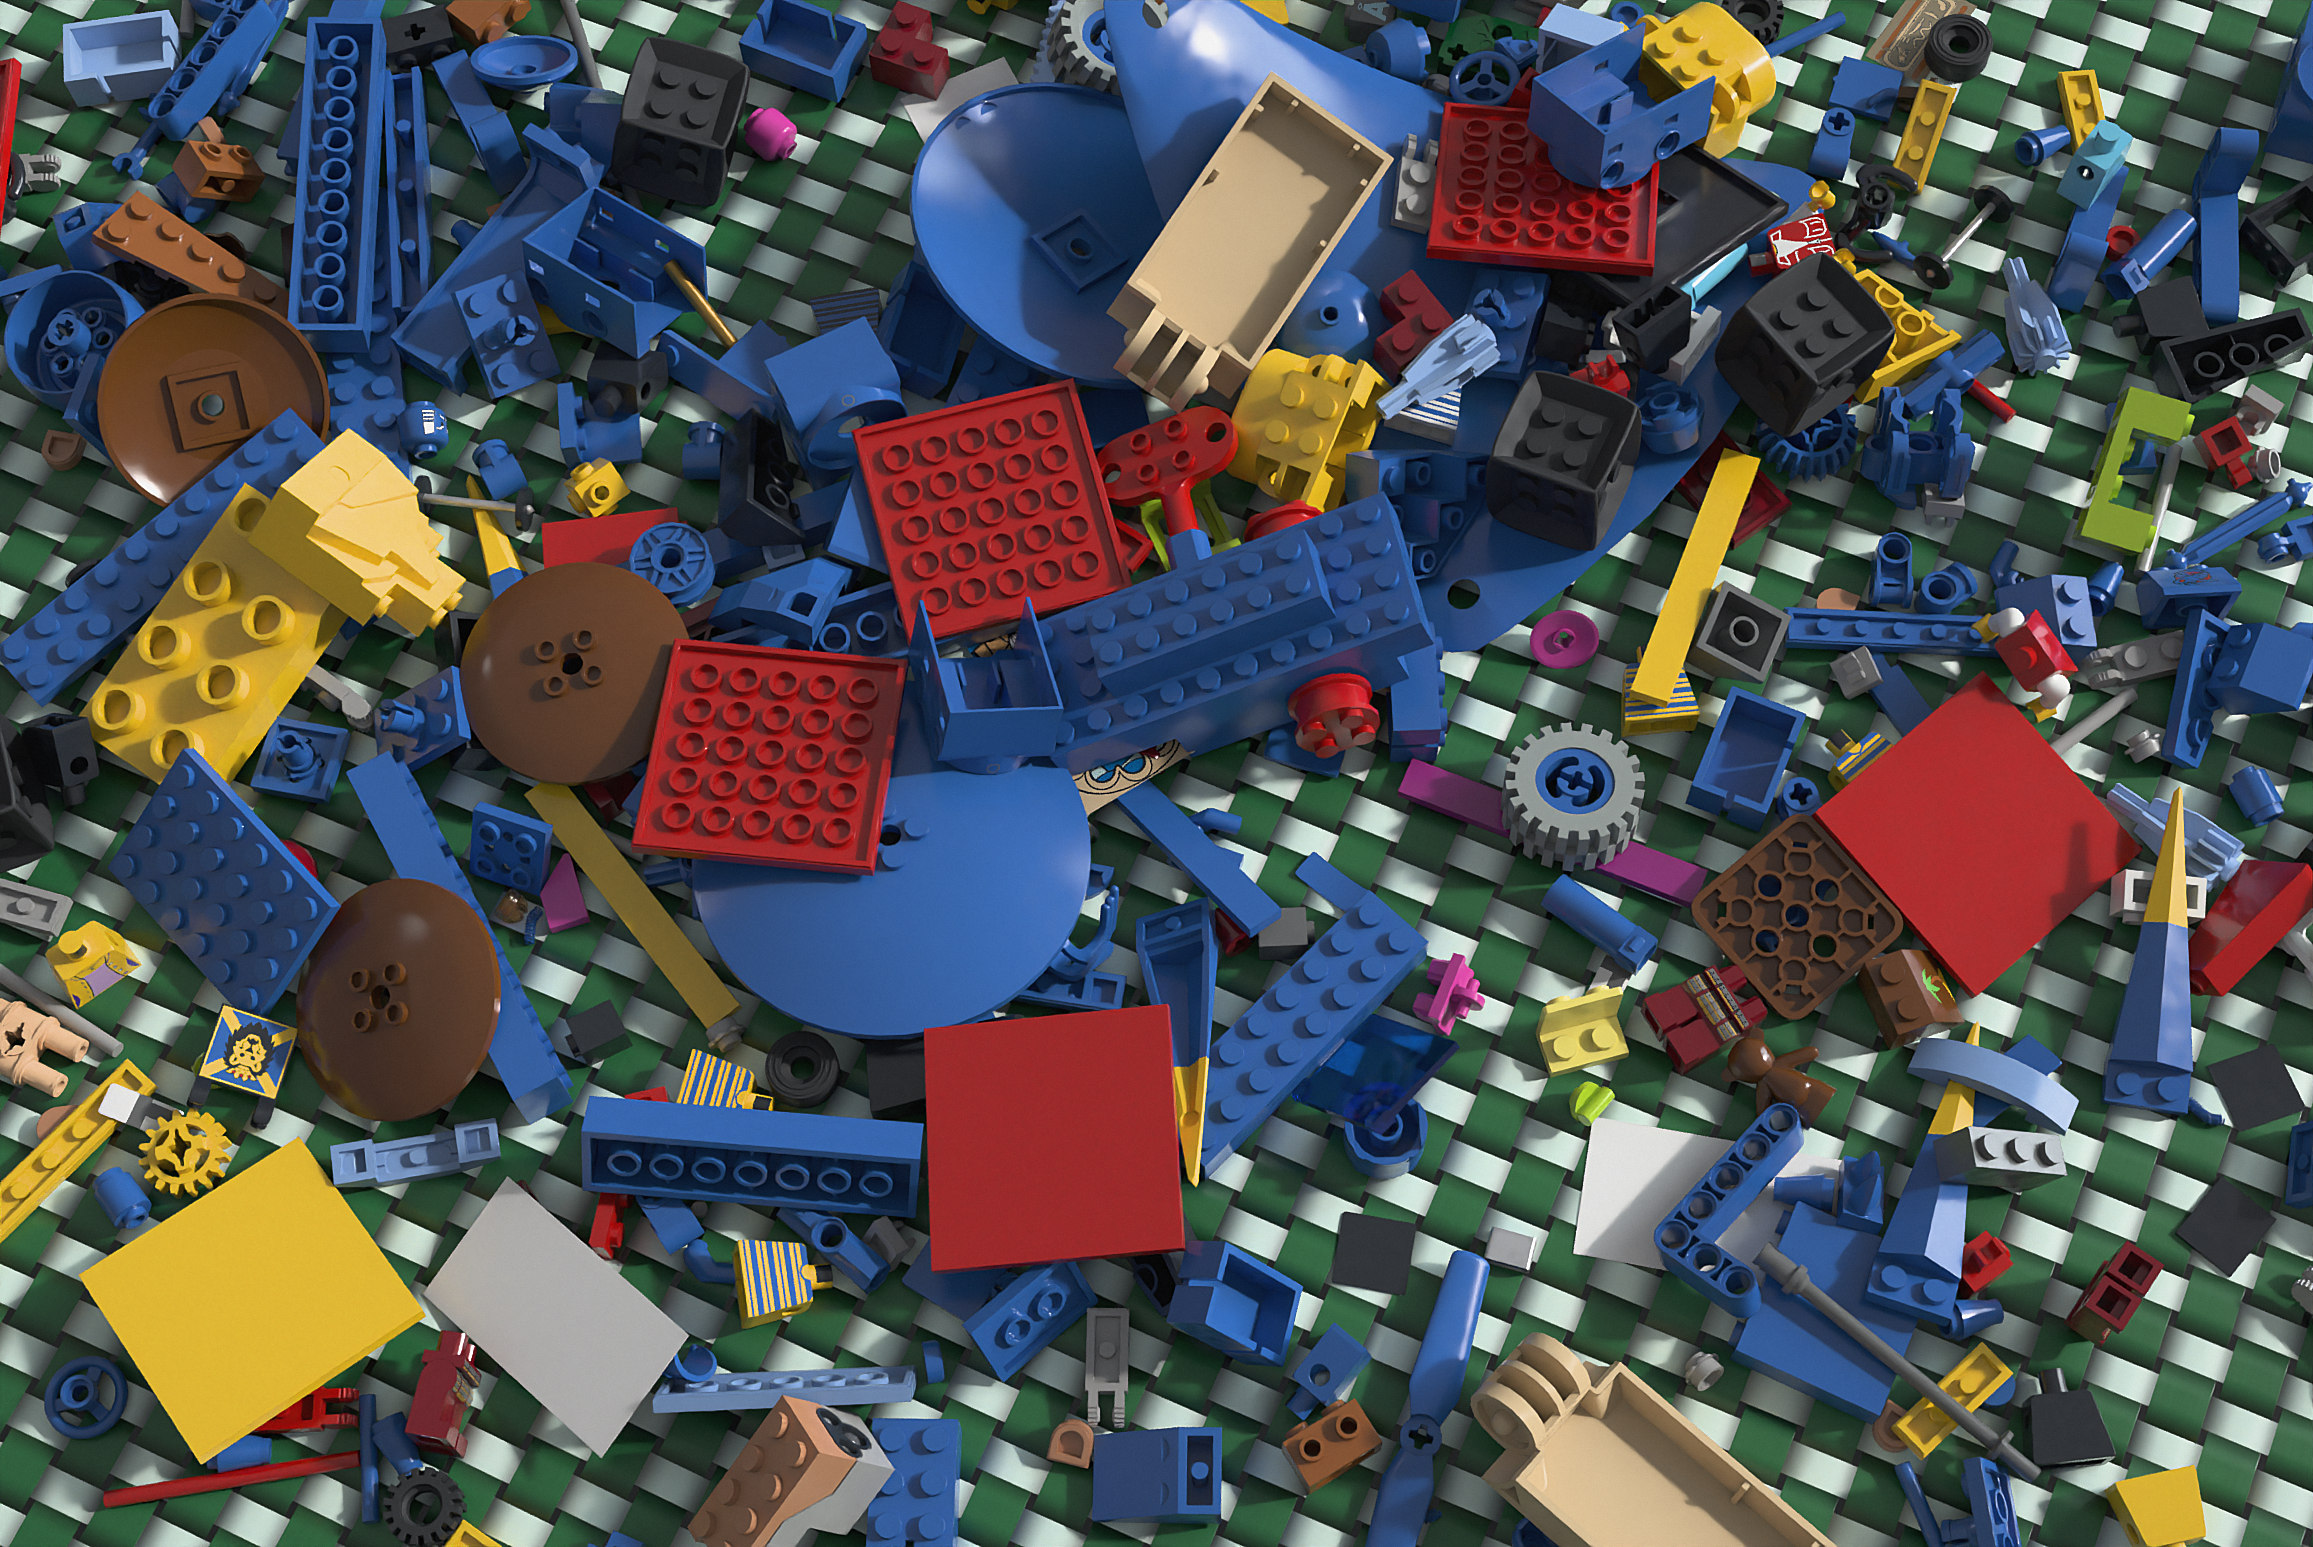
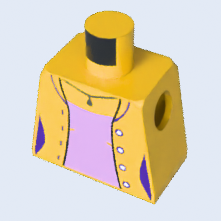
[45,920,142,1009]

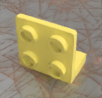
[1535,985,1629,1078]

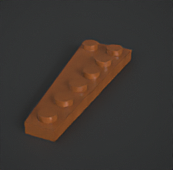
[91,190,289,320]

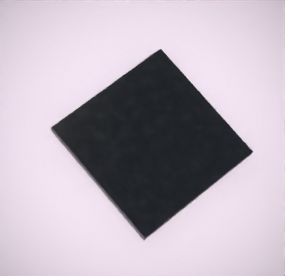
[1564,143,1789,309]

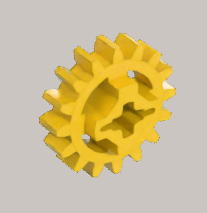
[138,1108,232,1199]

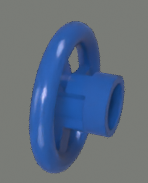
[1449,51,1521,107]
[44,1356,128,1439]

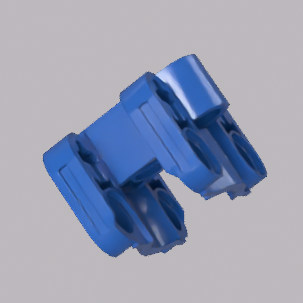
[1860,387,1976,498]

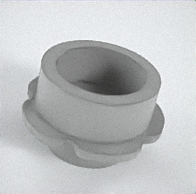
[2248,446,2281,483]
[2124,729,2162,763]
[706,1017,744,1053]
[1684,1352,1724,1391]

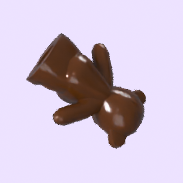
[1721,1027,1837,1131]

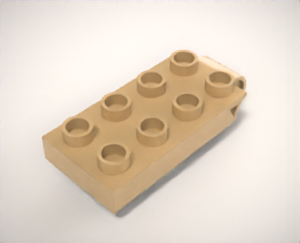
[1106,71,1394,413]
[1470,1332,1837,1547]

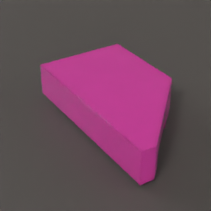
[540,853,590,934]

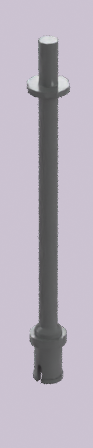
[1752,1241,2041,1483]

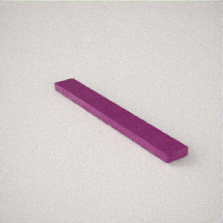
[1398,758,1708,908]

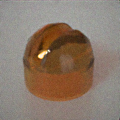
[494,888,529,924]

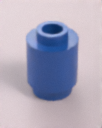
[2228,766,2285,827]
[92,1167,152,1229]

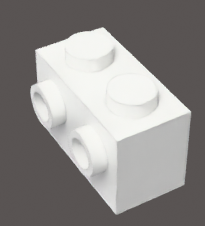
[2109,869,2207,925]

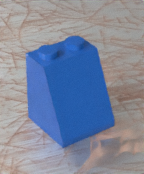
[822,464,889,575]

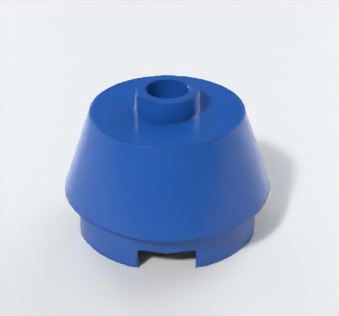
[1365,18,1431,85]
[1632,381,1705,454]

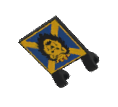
[186,1003,298,1130]

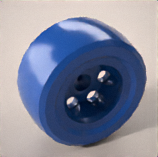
[4,270,145,413]

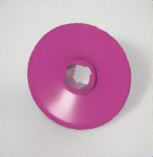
[1530,610,1599,669]

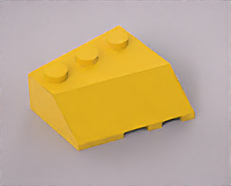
[1853,269,1962,404]

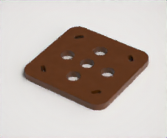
[1690,814,1903,1022]

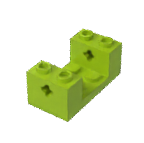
[2072,386,2194,556]

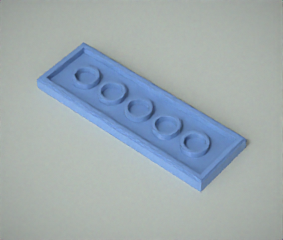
[652,1365,918,1413]

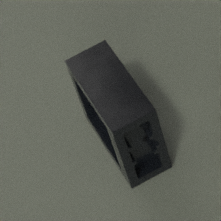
[2238,175,2313,288]

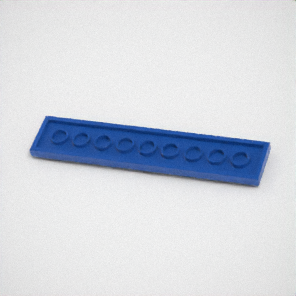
[326,187,413,484]
[0,407,327,708]

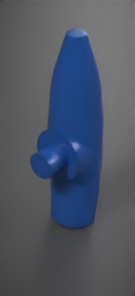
[1871,231,1915,271]

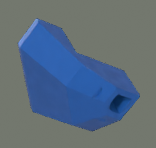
[544,82,624,179]
[1345,449,1491,580]
[707,554,861,647]

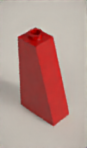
[542,507,689,569]
[2188,860,2313,997]

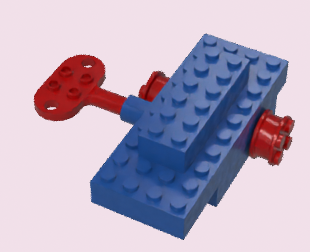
[1034,406,1434,776]

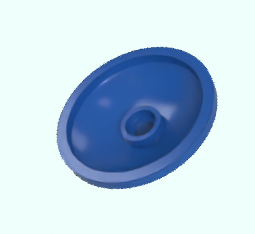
[470,35,578,94]
[1274,268,1384,365]

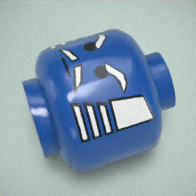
[397,401,449,459]

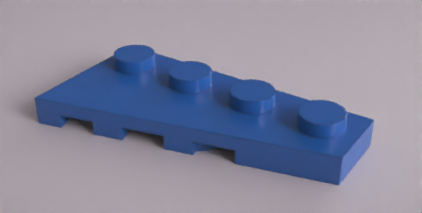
[2161,609,2231,769]

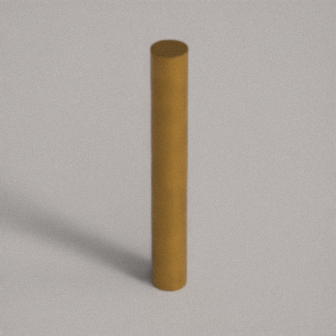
[663,259,738,351]

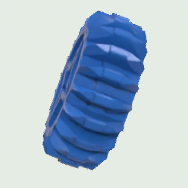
[1755,403,1859,483]

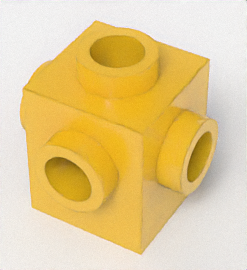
[563,457,631,517]

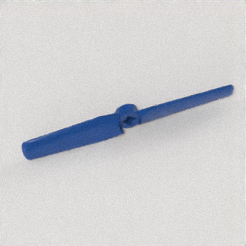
[1365,1250,1490,1547]

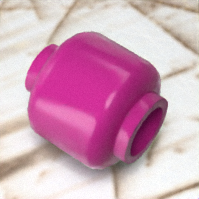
[743,108,797,161]

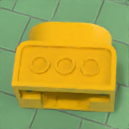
[1619,2,1776,159]
[1225,349,1393,514]

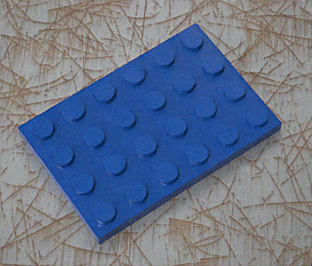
[107,748,341,1017]

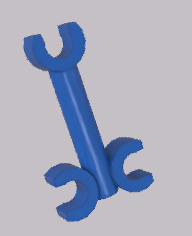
[112,93,163,181]

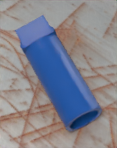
[2100,209,2198,301]
[1541,874,1658,976]

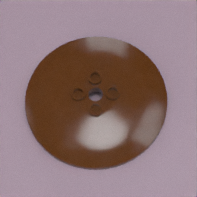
[96,293,330,508]
[460,562,690,786]
[296,878,501,1122]

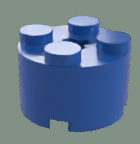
[1343,1085,1428,1179]

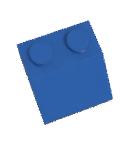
[1994,574,2097,665]
[2206,622,2313,715]

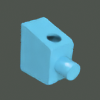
[2056,120,2133,211]

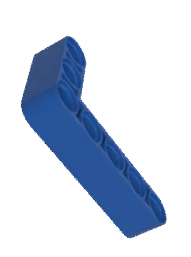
[148,0,277,141]
[431,49,528,197]
[2192,127,2259,328]
[2046,165,2129,314]
[1653,1103,1804,1318]

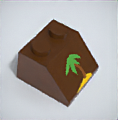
[1856,949,1965,1051]

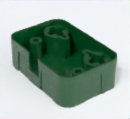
[1437,9,1539,86]

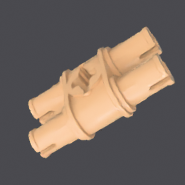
[0,998,90,1097]

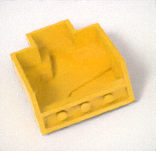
[247,428,466,637]

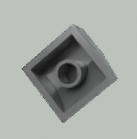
[1685,581,1792,684]

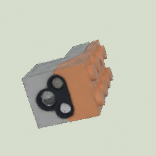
[687,1395,895,1547]

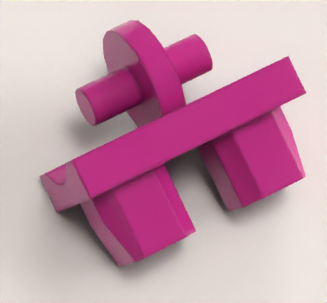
[1413,953,1485,1036]

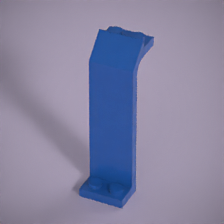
[390,122,605,397]

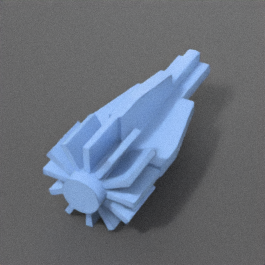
[2002,256,2072,376]
[1375,314,1501,420]
[2105,783,2245,893]

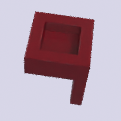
[581,771,637,823]

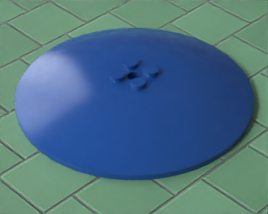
[909,82,1165,390]
[691,680,1091,1040]

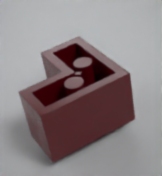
[868,1,951,101]
[1373,269,1455,383]

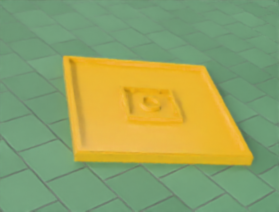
[78,1137,426,1465]

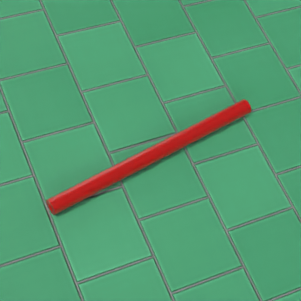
[103,1450,361,1508]

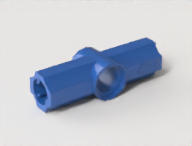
[1900,329,2005,423]
[776,1207,891,1295]

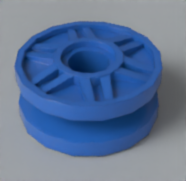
[629,522,715,609]

